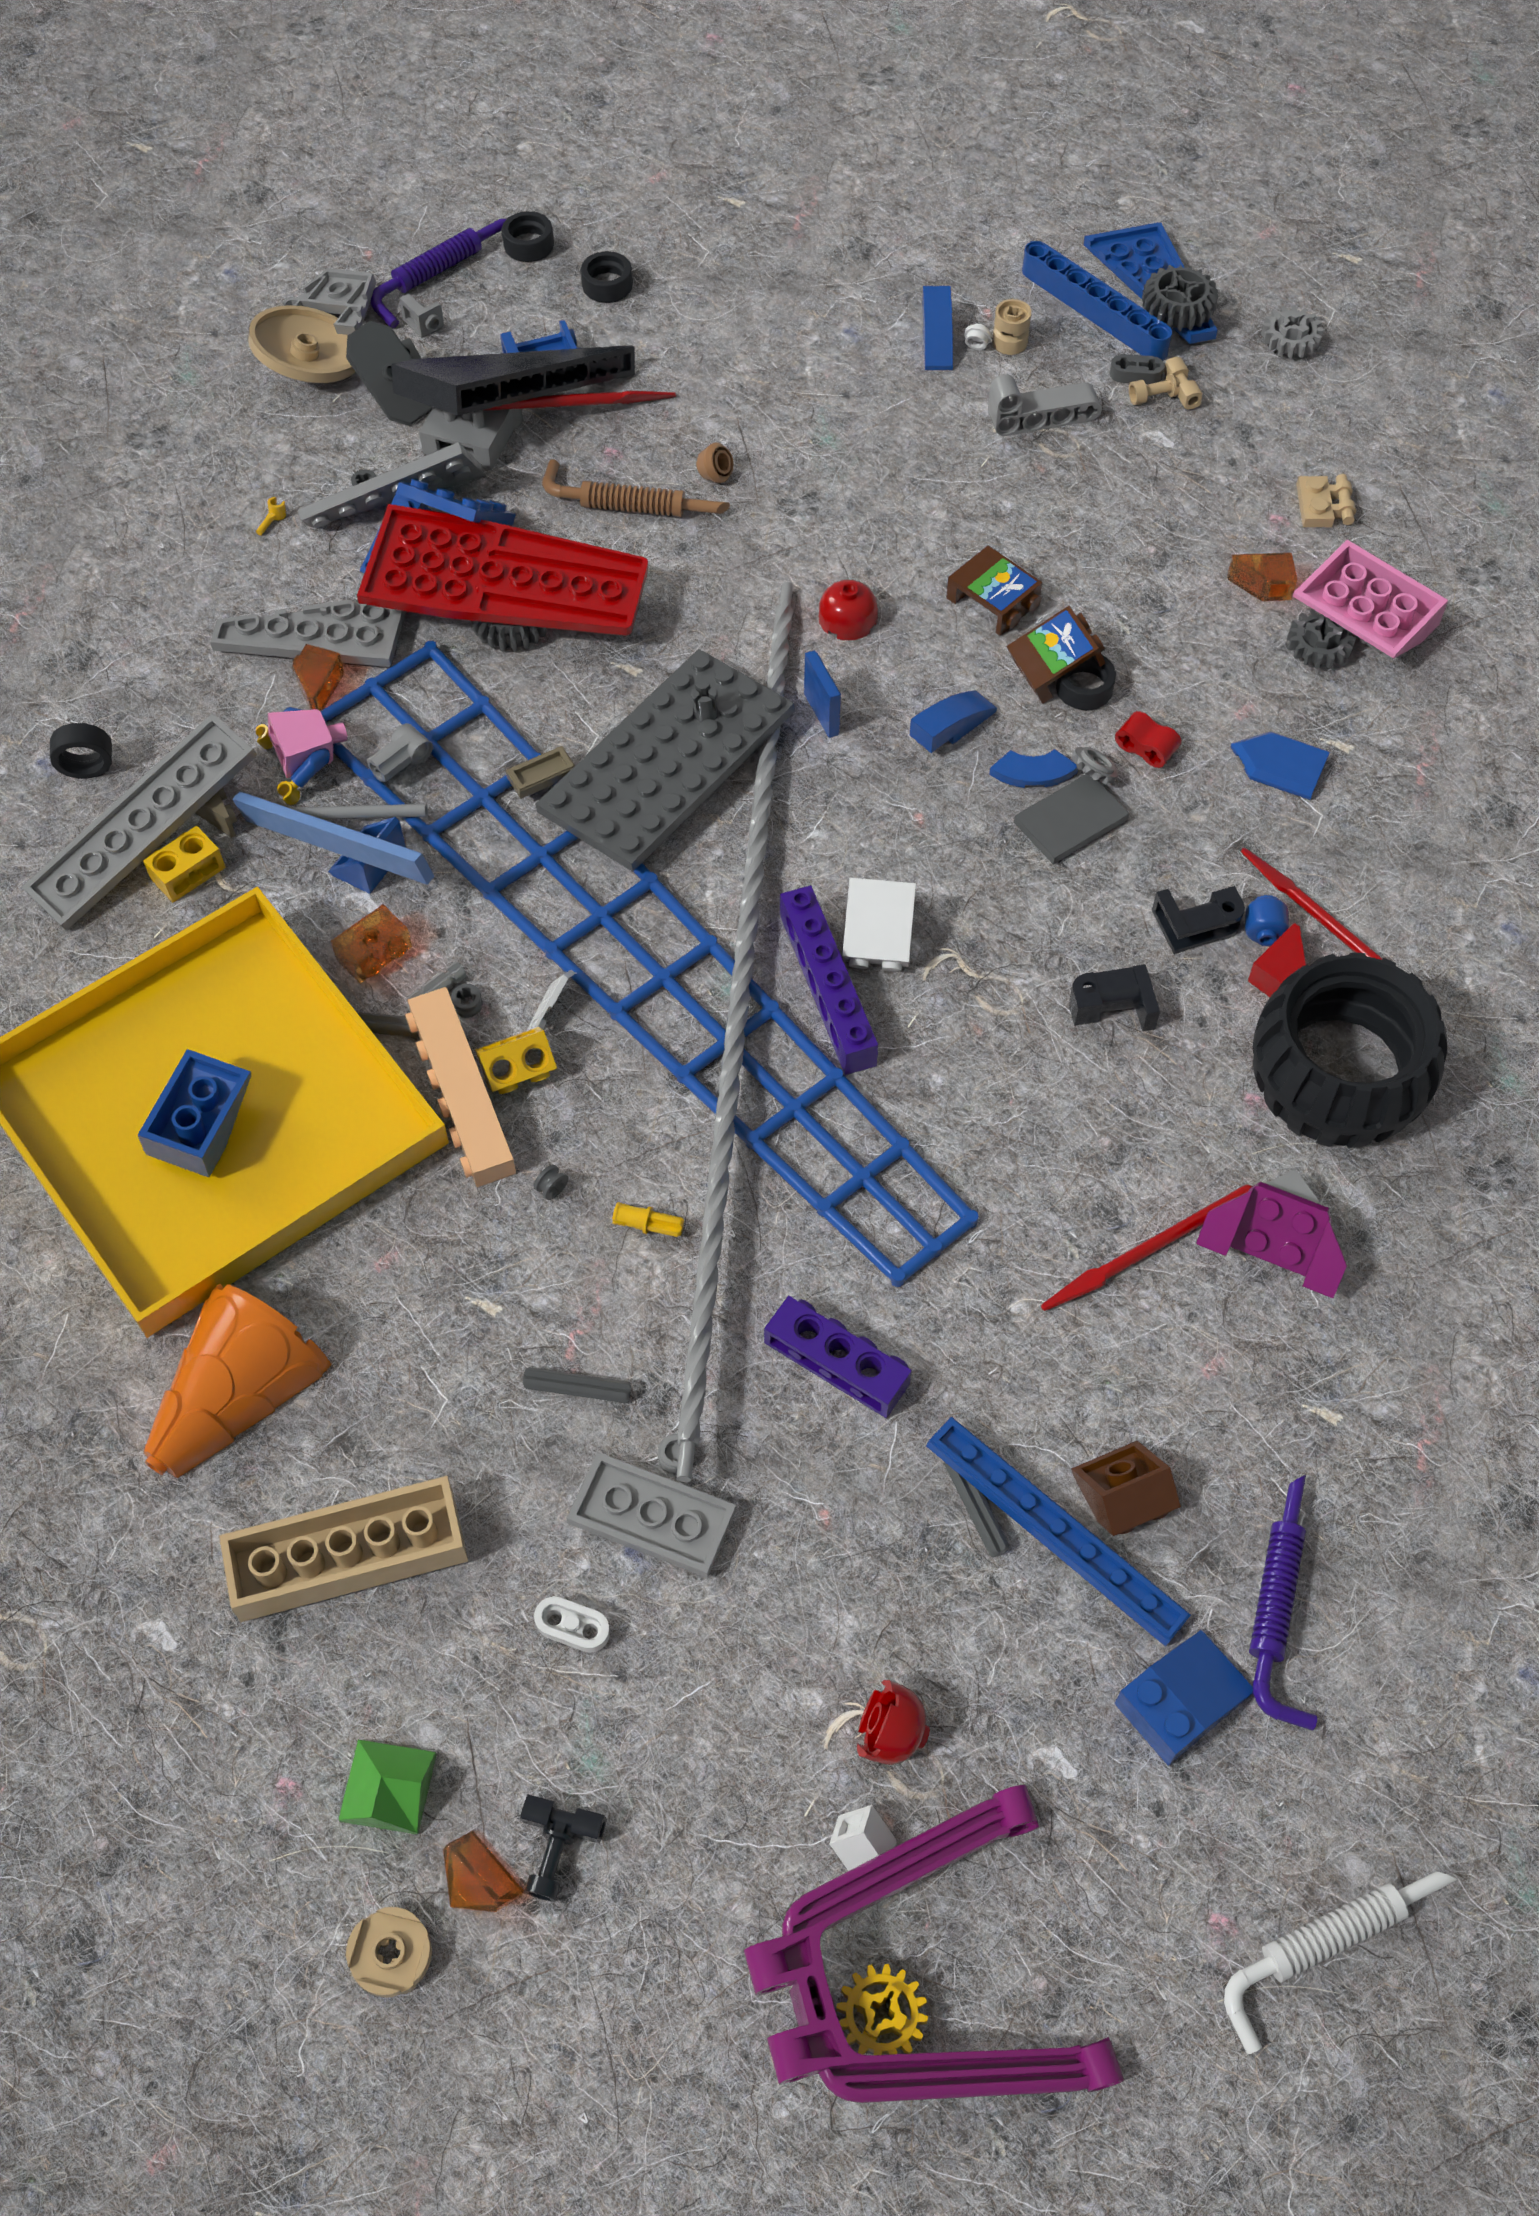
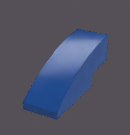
[922,286,953,370]
[909,690,997,753]

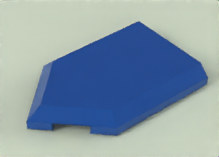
[1230,731,1330,800]

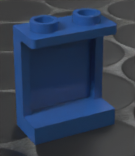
[500,320,581,353]

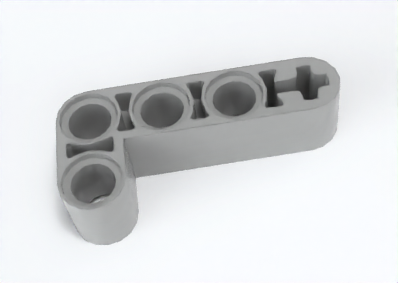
[988,374,1102,436]

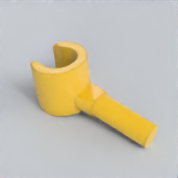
[256,497,286,536]

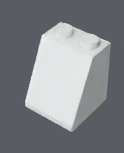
[842,878,916,972]

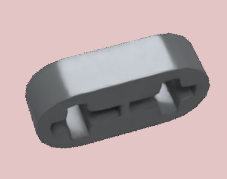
[1109,354,1164,384]

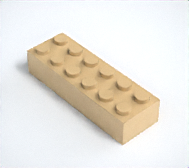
[219,1476,469,1622]

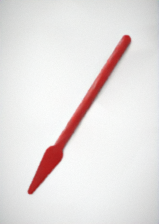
[483,391,676,411]
[1241,848,1383,960]
[1041,1184,1253,1311]

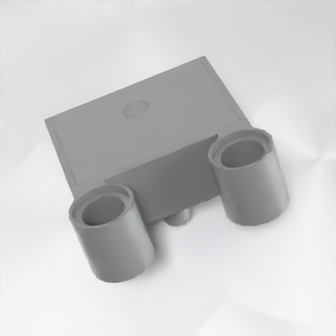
[419,407,523,471]

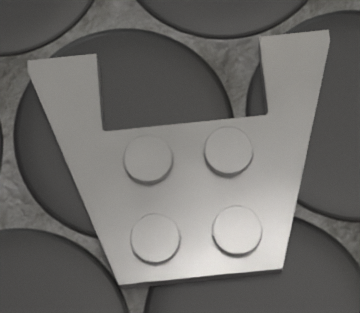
[283,268,376,335]

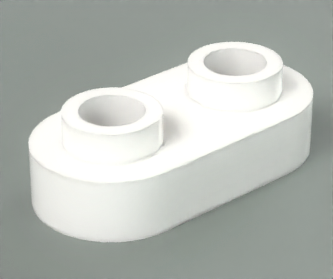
[534,1596,610,1653]

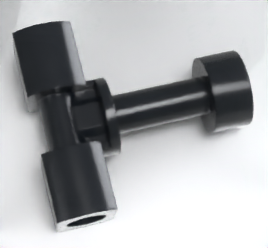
[520,1794,607,1902]

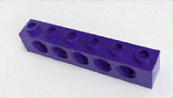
[780,885,878,1075]

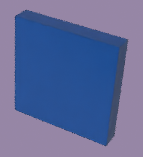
[804,650,841,738]

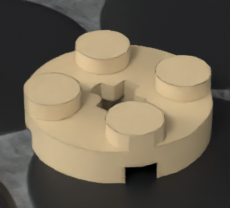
[346,1907,432,1998]

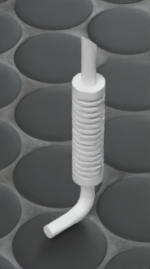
[1224,1871,1458,2055]

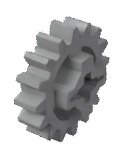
[1261,306,1324,358]

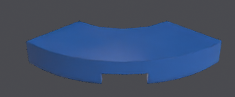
[989,749,1078,788]

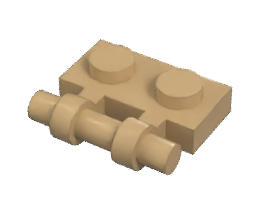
[1296,474,1356,527]

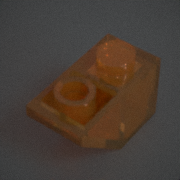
[1227,552,1298,601]

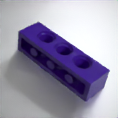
[764,1295,912,1419]

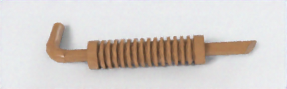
[542,460,730,517]

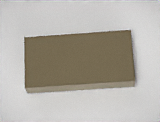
[506,746,575,799]

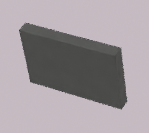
[1014,775,1129,865]

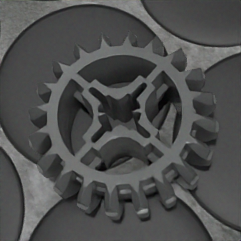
[1142,264,1218,331]
[471,621,549,652]

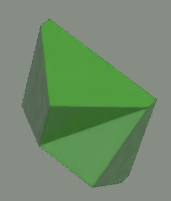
[338,1739,437,1835]

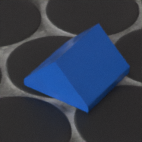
[328,817,406,894]

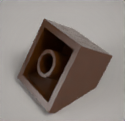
[1071,1441,1181,1536]

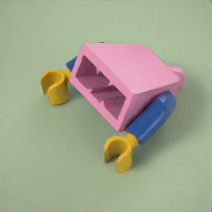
[255,707,347,805]

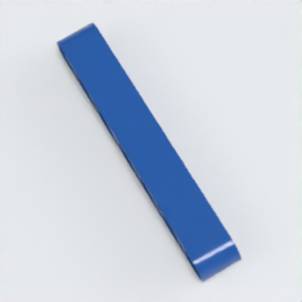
[1022,241,1172,361]

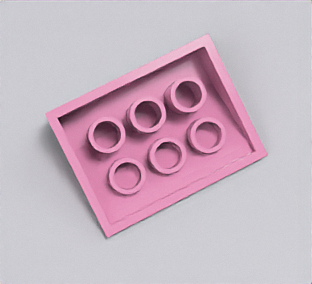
[1293,540,1448,659]

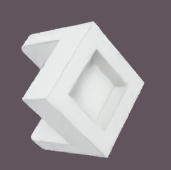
[829,1805,897,1871]

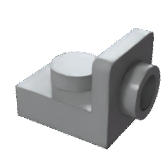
[399,293,444,338]

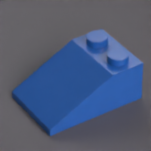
[138,1049,251,1177]
[1114,1630,1253,1766]

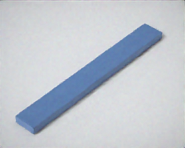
[232,792,434,885]

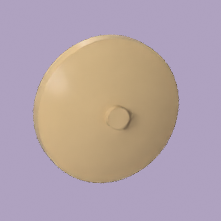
[248,305,355,383]

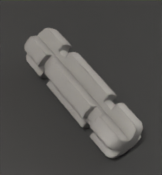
[407,962,467,1000]

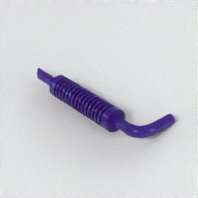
[370,218,506,329]
[1249,1475,1317,1731]

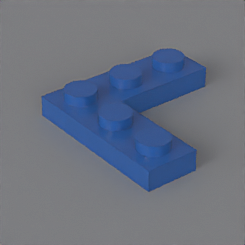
[396,479,516,525]

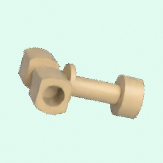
[1129,357,1202,409]

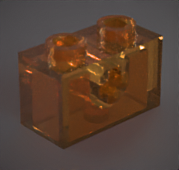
[330,904,412,983]

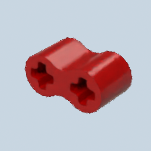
[1115,711,1182,768]

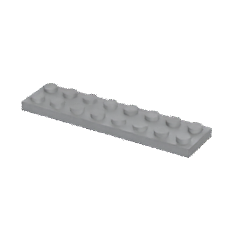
[22,713,257,931]

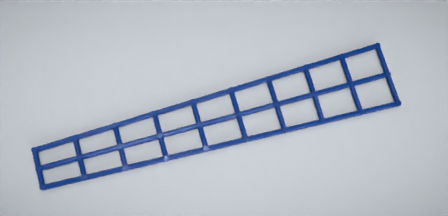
[320,641,979,1287]

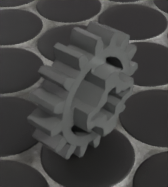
[1287,609,1356,669]

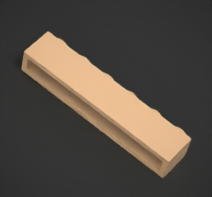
[405,987,516,1187]

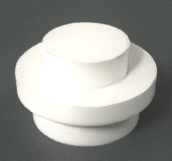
[964,324,992,350]

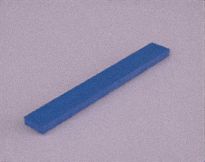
[926,1417,1191,1647]

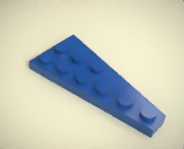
[1083,222,1218,344]

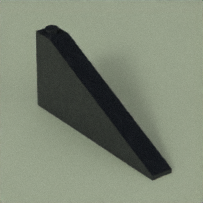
[392,345,635,416]

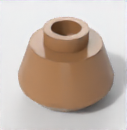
[696,442,734,483]

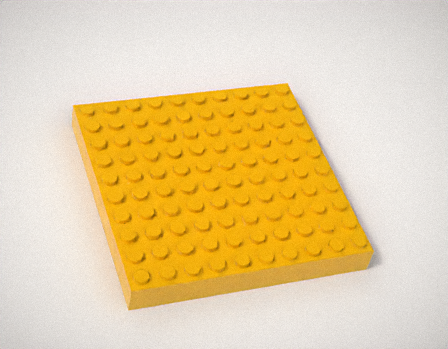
[0,886,449,1338]

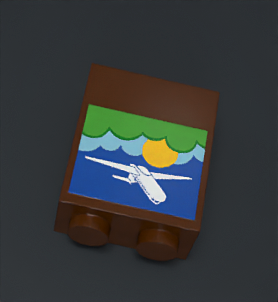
[946,545,1042,636]
[1006,606,1106,704]

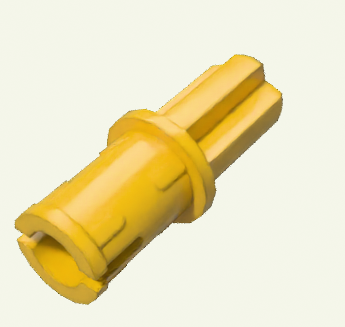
[612,1202,684,1237]

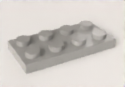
[567,1452,737,1578]

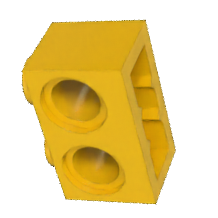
[143,826,226,903]
[475,1027,557,1094]

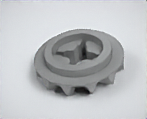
[1072,747,1119,784]

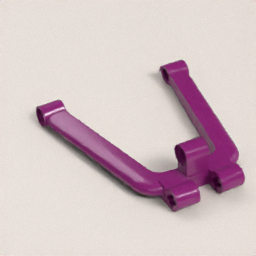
[744,1785,1124,2103]

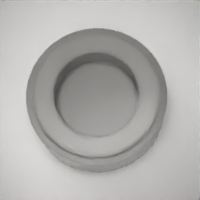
[657,1434,695,1474]

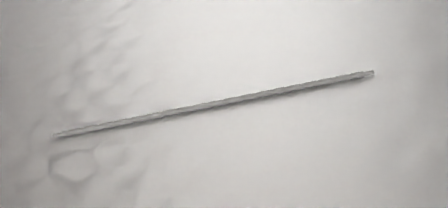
[676,582,793,1482]

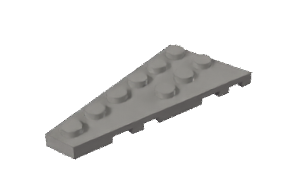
[298,442,486,528]
[210,599,406,667]

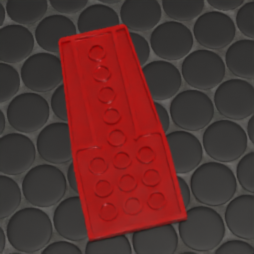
[357,504,648,636]

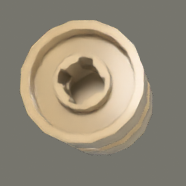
[992,299,1032,355]

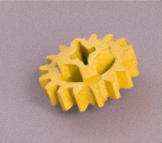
[836,1964,928,2055]

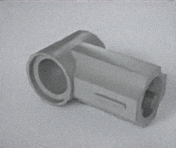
[366,723,433,782]

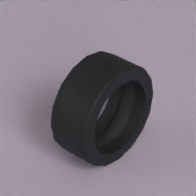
[501,211,554,262]
[580,251,633,303]
[1055,655,1116,711]
[50,723,112,779]

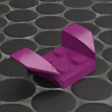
[1196,1181,1347,1298]

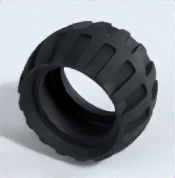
[1253,952,1447,1148]

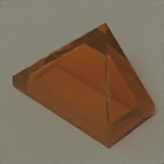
[443,1830,524,1912]

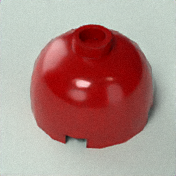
[819,579,878,640]
[857,1680,930,1765]

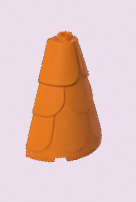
[143,1284,331,1478]

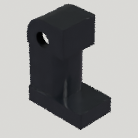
[1152,886,1245,954]
[1069,964,1160,1031]

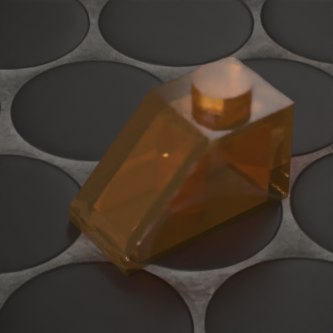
[292,644,345,711]

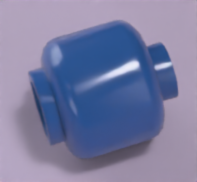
[1245,895,1289,946]

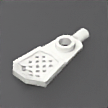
[527,970,576,1031]

